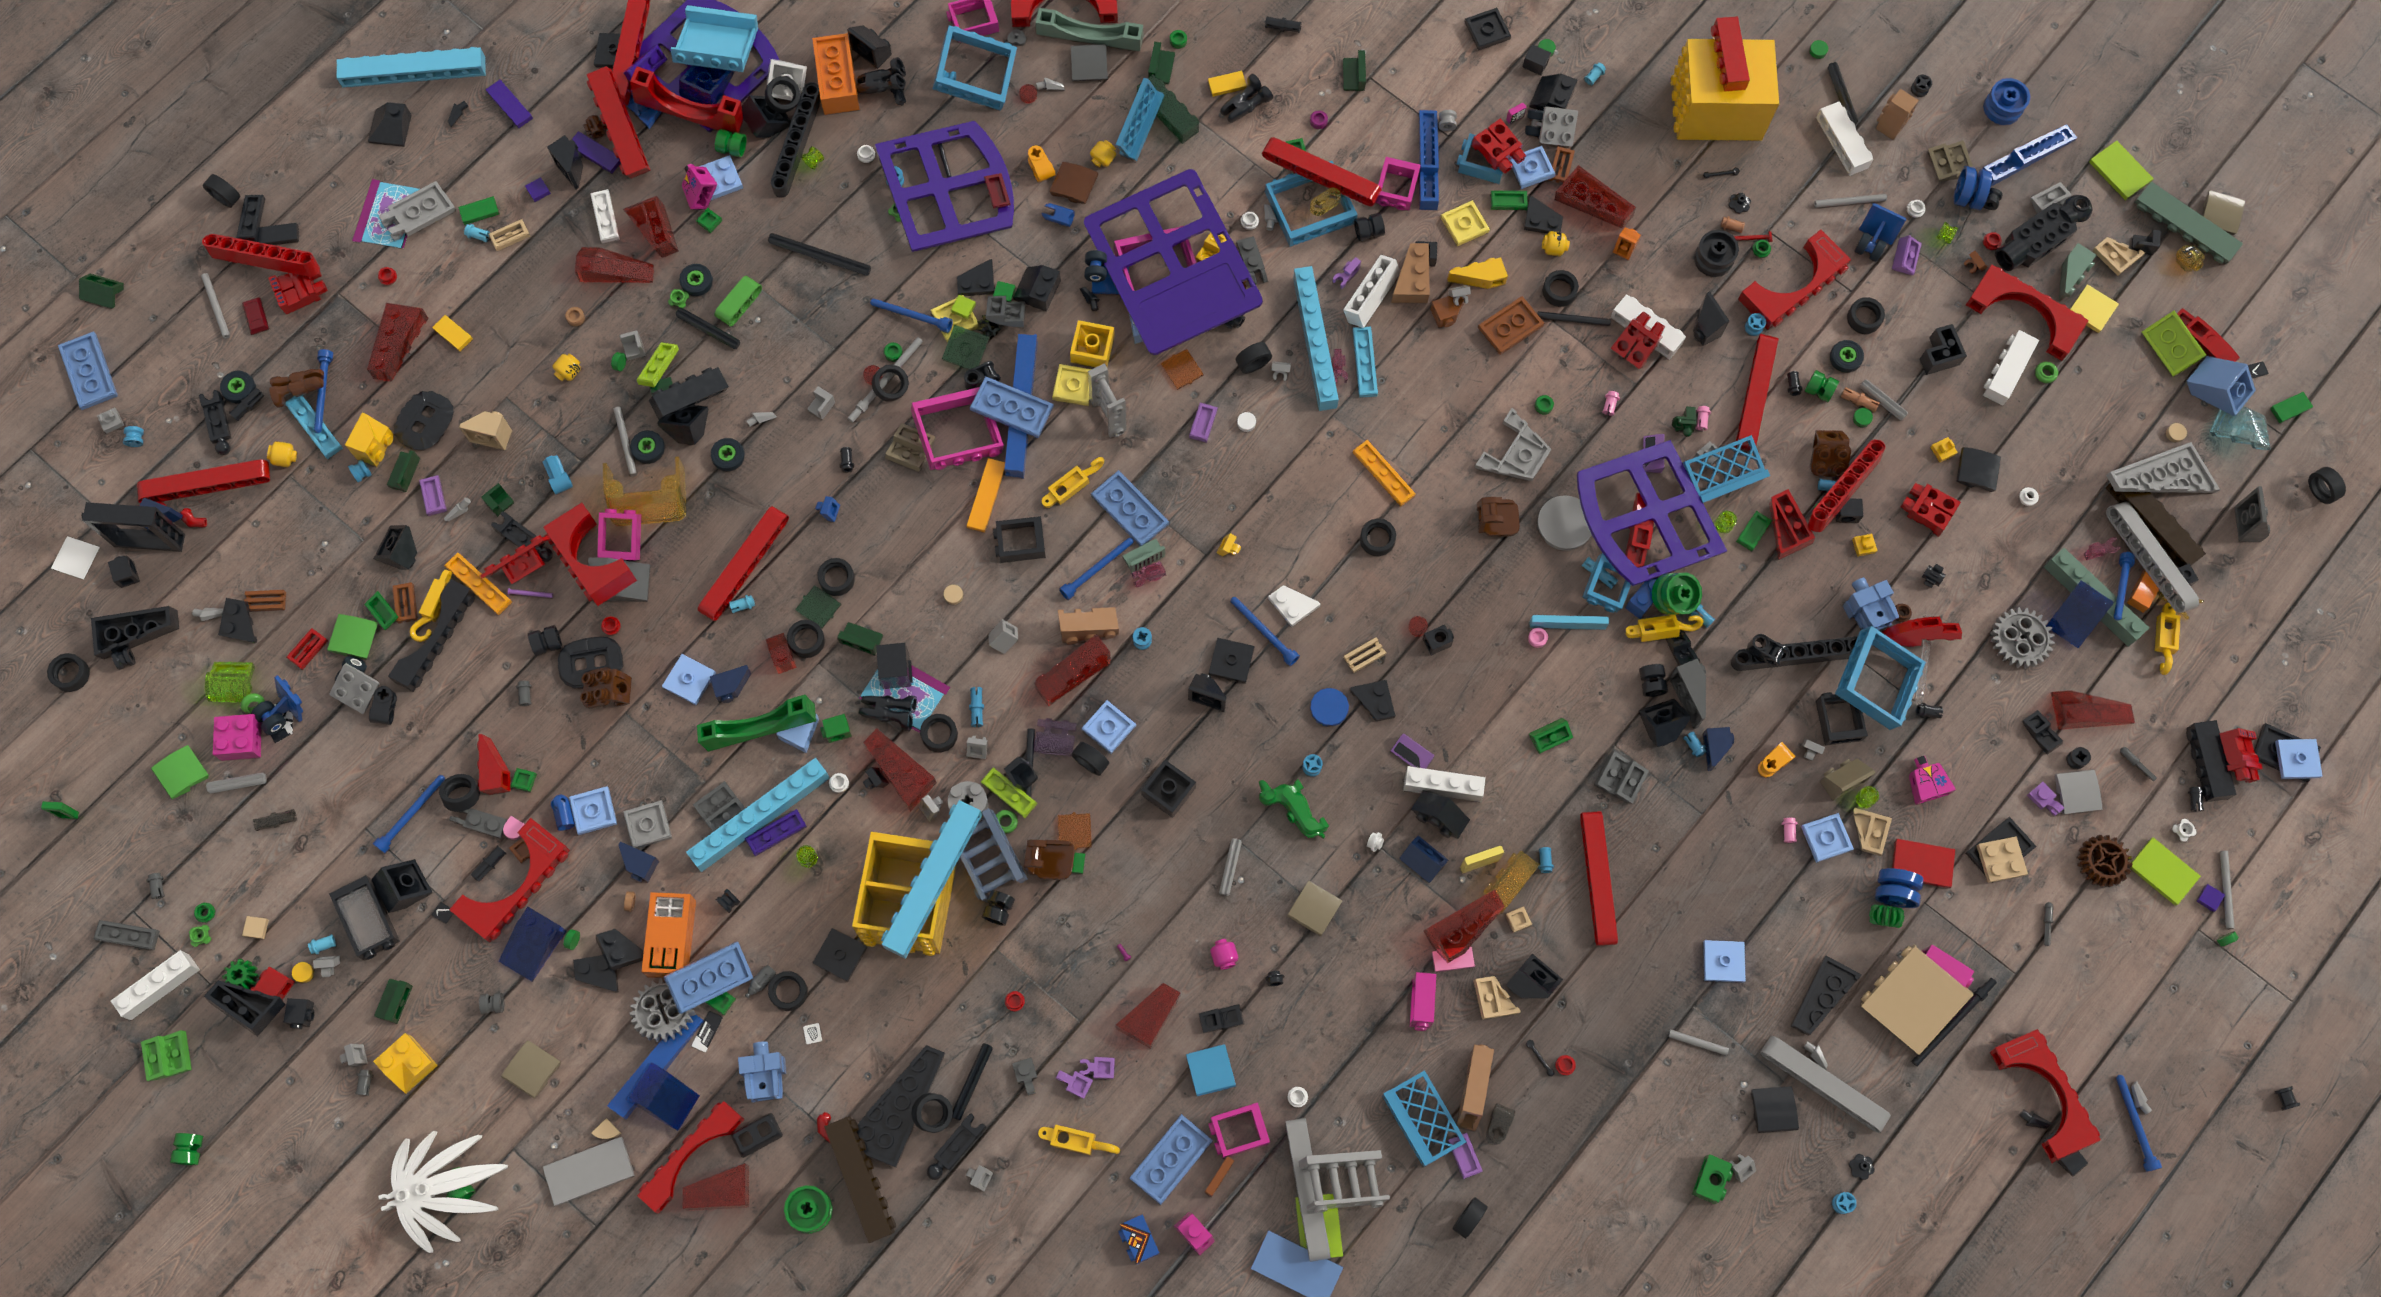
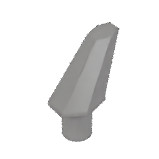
[1036,78,1065,91]
[1264,204,1278,231]
[746,412,777,427]
[444,497,471,521]
[192,608,224,621]
[1803,1041,1828,1070]
[2131,1081,2152,1115]

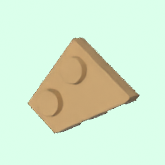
[2092,237,2145,276]
[1853,808,1892,856]
[1473,976,1521,1020]

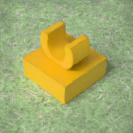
[1930,437,1958,463]
[1216,533,1241,556]
[1852,534,1877,557]

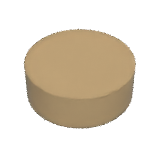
[2166,423,2187,443]
[944,585,963,605]

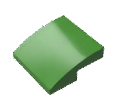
[327,614,378,660]
[151,745,209,799]
[141,1030,192,1081]

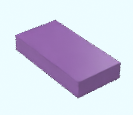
[1189,403,1218,443]
[419,475,447,516]
[1448,1133,1483,1179]

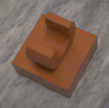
[1964,250,1988,274]

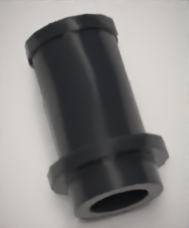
[1787,371,1803,396]
[839,447,855,472]
[1916,703,1943,719]
[2188,787,2204,812]

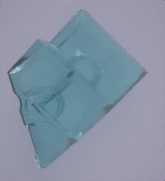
[2210,406,2271,450]

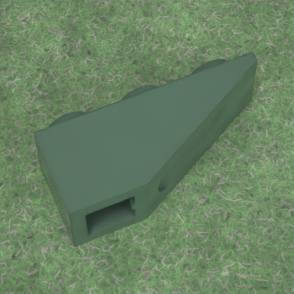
[2059,243,2096,301]

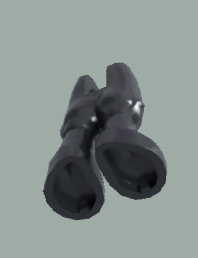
[857,57,906,94]
[1220,73,1273,123]
[858,695,917,731]

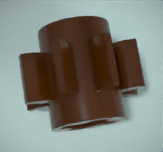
[583,115,607,138]

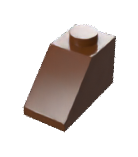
[1430,295,1467,328]

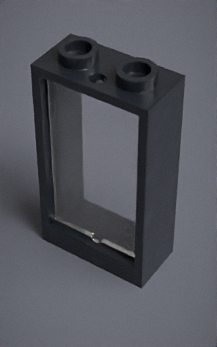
[329,875,400,960]

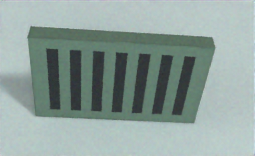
[1123,539,1165,573]

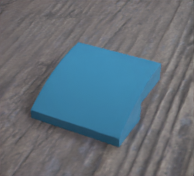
[1186,1044,1236,1096]

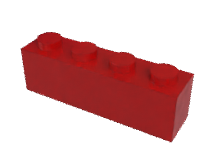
[1711,16,1750,92]

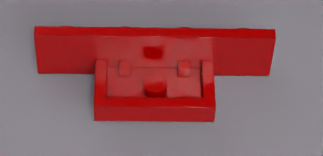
[480,535,551,584]

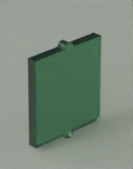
[795,585,841,629]

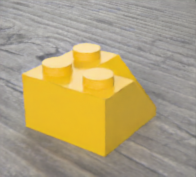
[1070,320,1115,367]
[345,413,394,467]
[373,1033,438,1094]

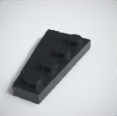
[1791,956,1862,1036]

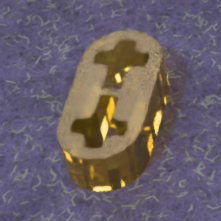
[1310,188,1341,216]

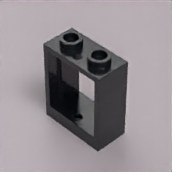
[993,516,1046,563]
[1815,692,1868,746]

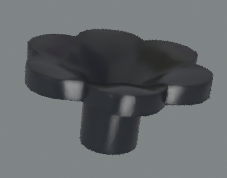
[1729,193,1751,214]
[1849,1154,1875,1180]

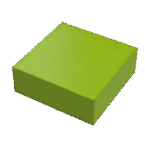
[951,295,976,319]

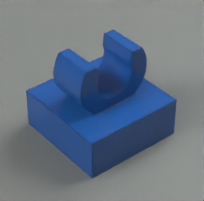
[815,496,840,522]

